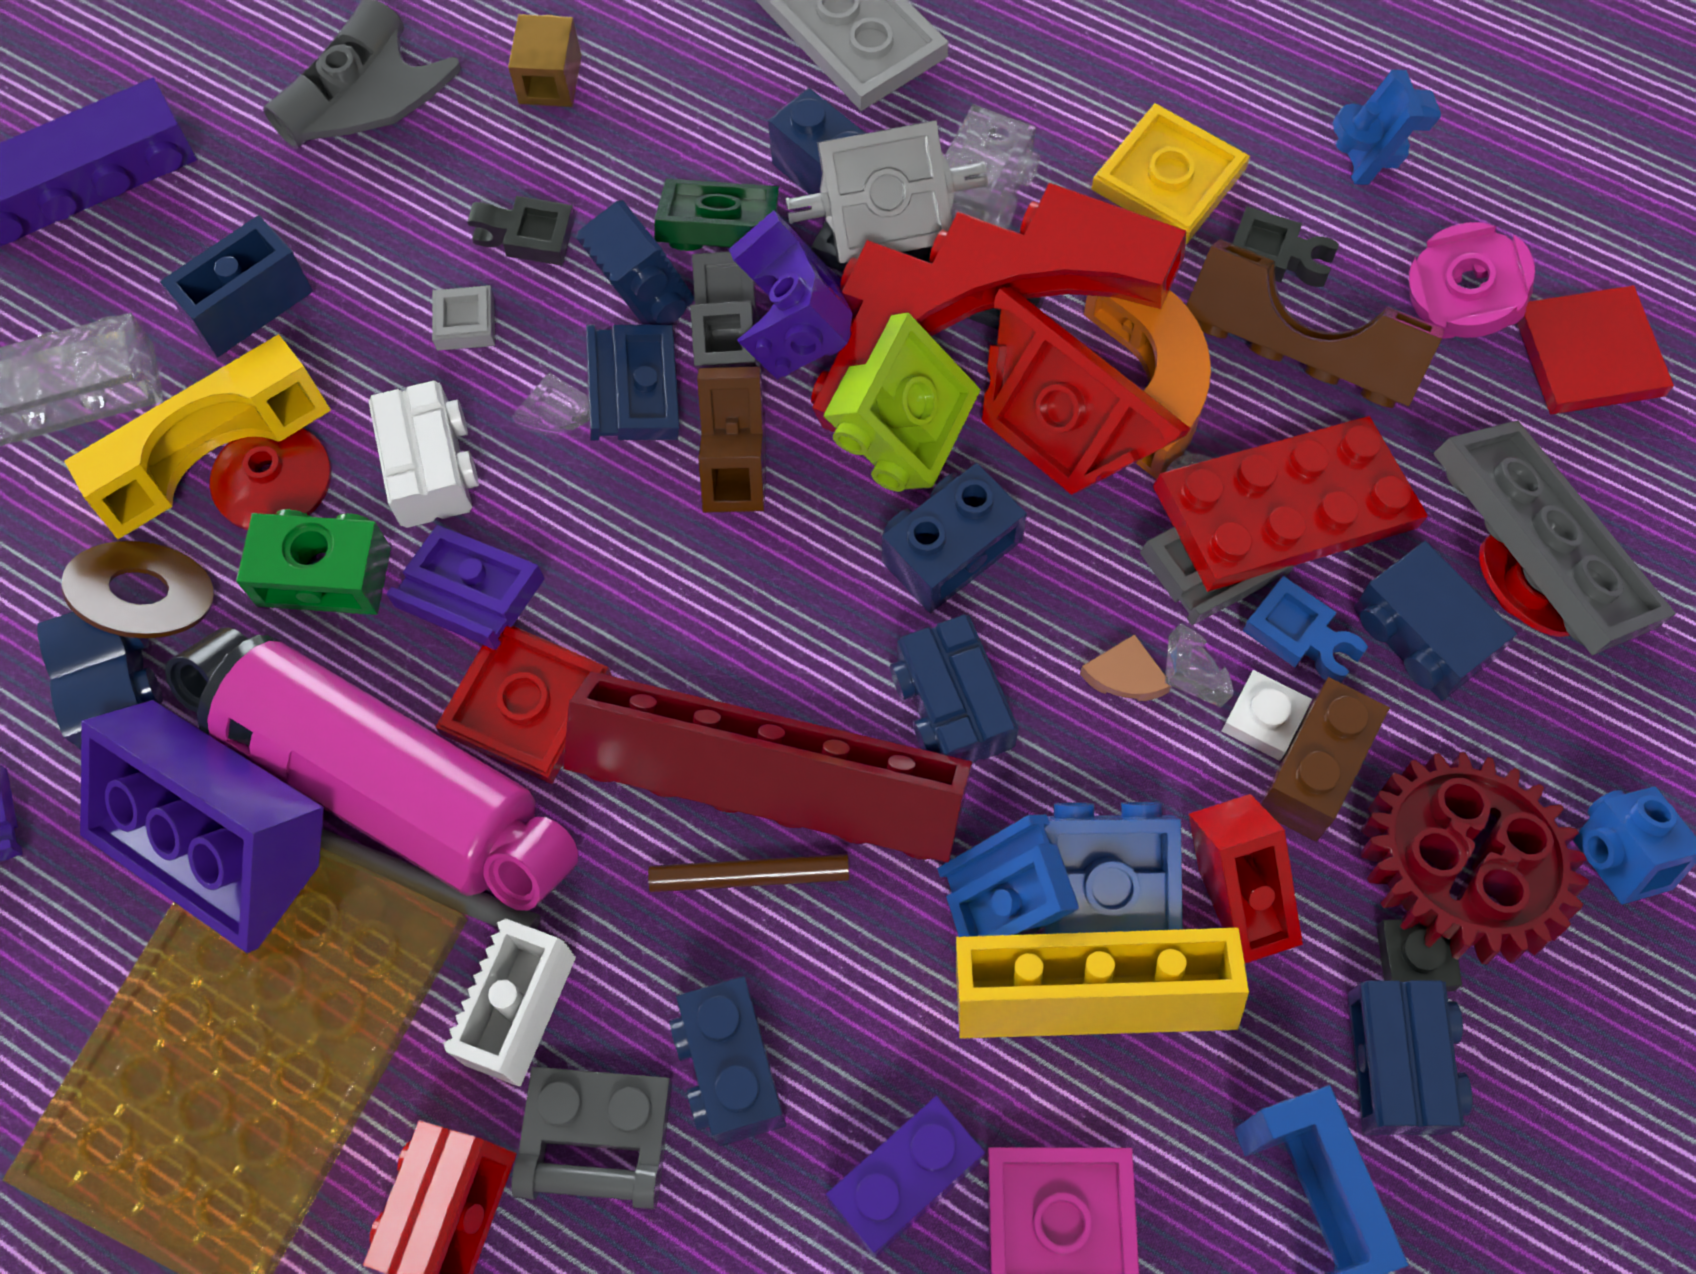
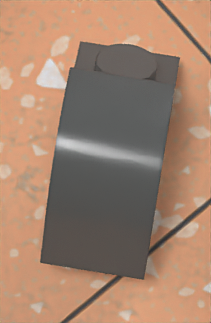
[690,252,760,370]

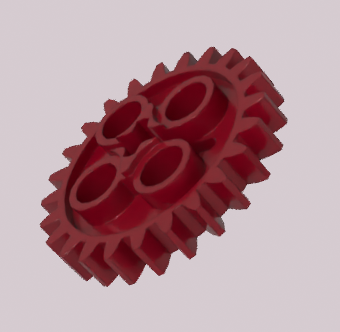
[1360,752,1589,965]

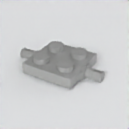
[786,121,988,264]

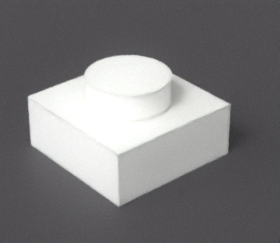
[1222,670,1312,761]

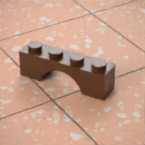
[1186,239,1445,408]

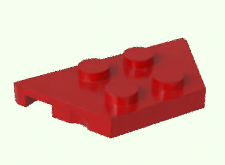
[982,287,1191,495]

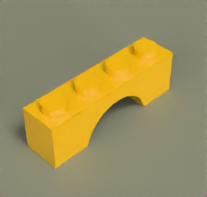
[64,334,331,539]

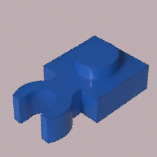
[1243,576,1368,683]

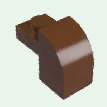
[697,367,766,513]

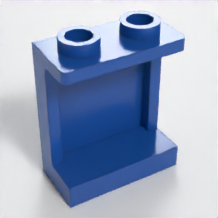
[1234,1085,1409,1274]

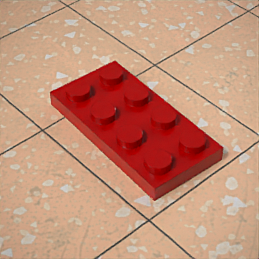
[1153,416,1428,592]

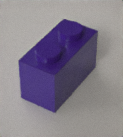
[826,1096,985,1259]

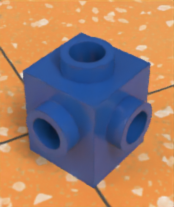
[1573,786,1696,905]

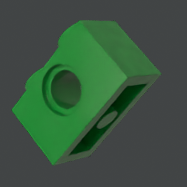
[236,509,391,615]

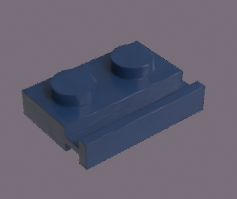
[586,325,679,441]

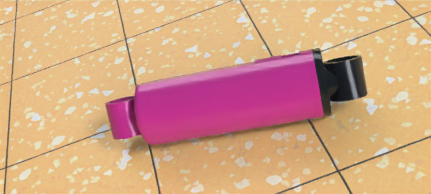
[165,627,578,911]

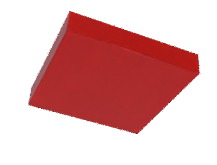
[1517,285,1674,415]
[435,626,612,784]

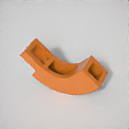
[1084,290,1211,480]

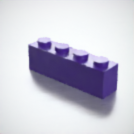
[0,77,198,247]

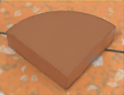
[1080,635,1172,701]

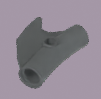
[263,0,461,149]

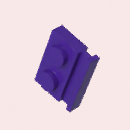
[387,524,545,650]

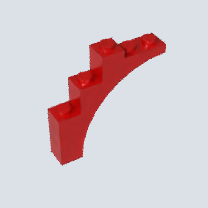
[811,183,1186,432]

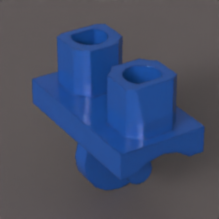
[1333,69,1441,185]

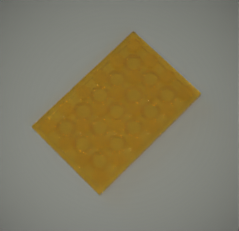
[2,847,468,1274]

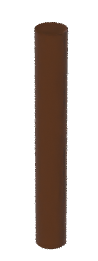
[648,854,849,893]

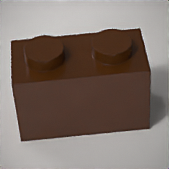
[1260,677,1390,842]

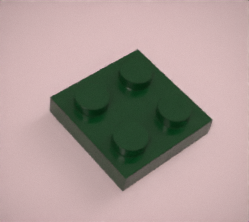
[654,179,779,251]

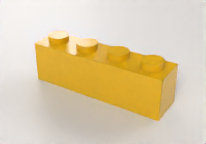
[956,928,1249,1039]

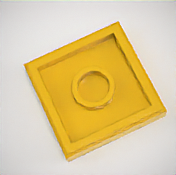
[1091,103,1250,244]

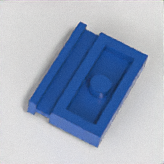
[937,815,1079,937]

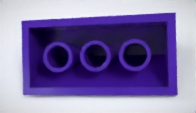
[80,700,323,953]

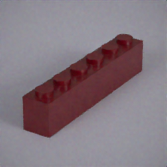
[563,671,972,863]

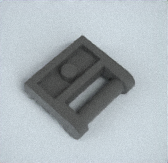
[512,1067,672,1210]

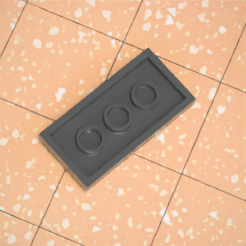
[1433,420,1676,655]

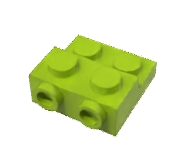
[823,312,981,492]

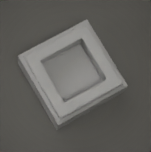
[432,286,495,351]

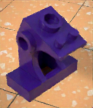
[729,210,853,379]

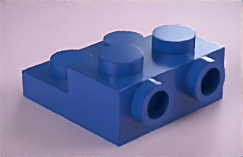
[1043,802,1183,934]

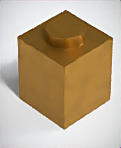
[508,14,581,107]

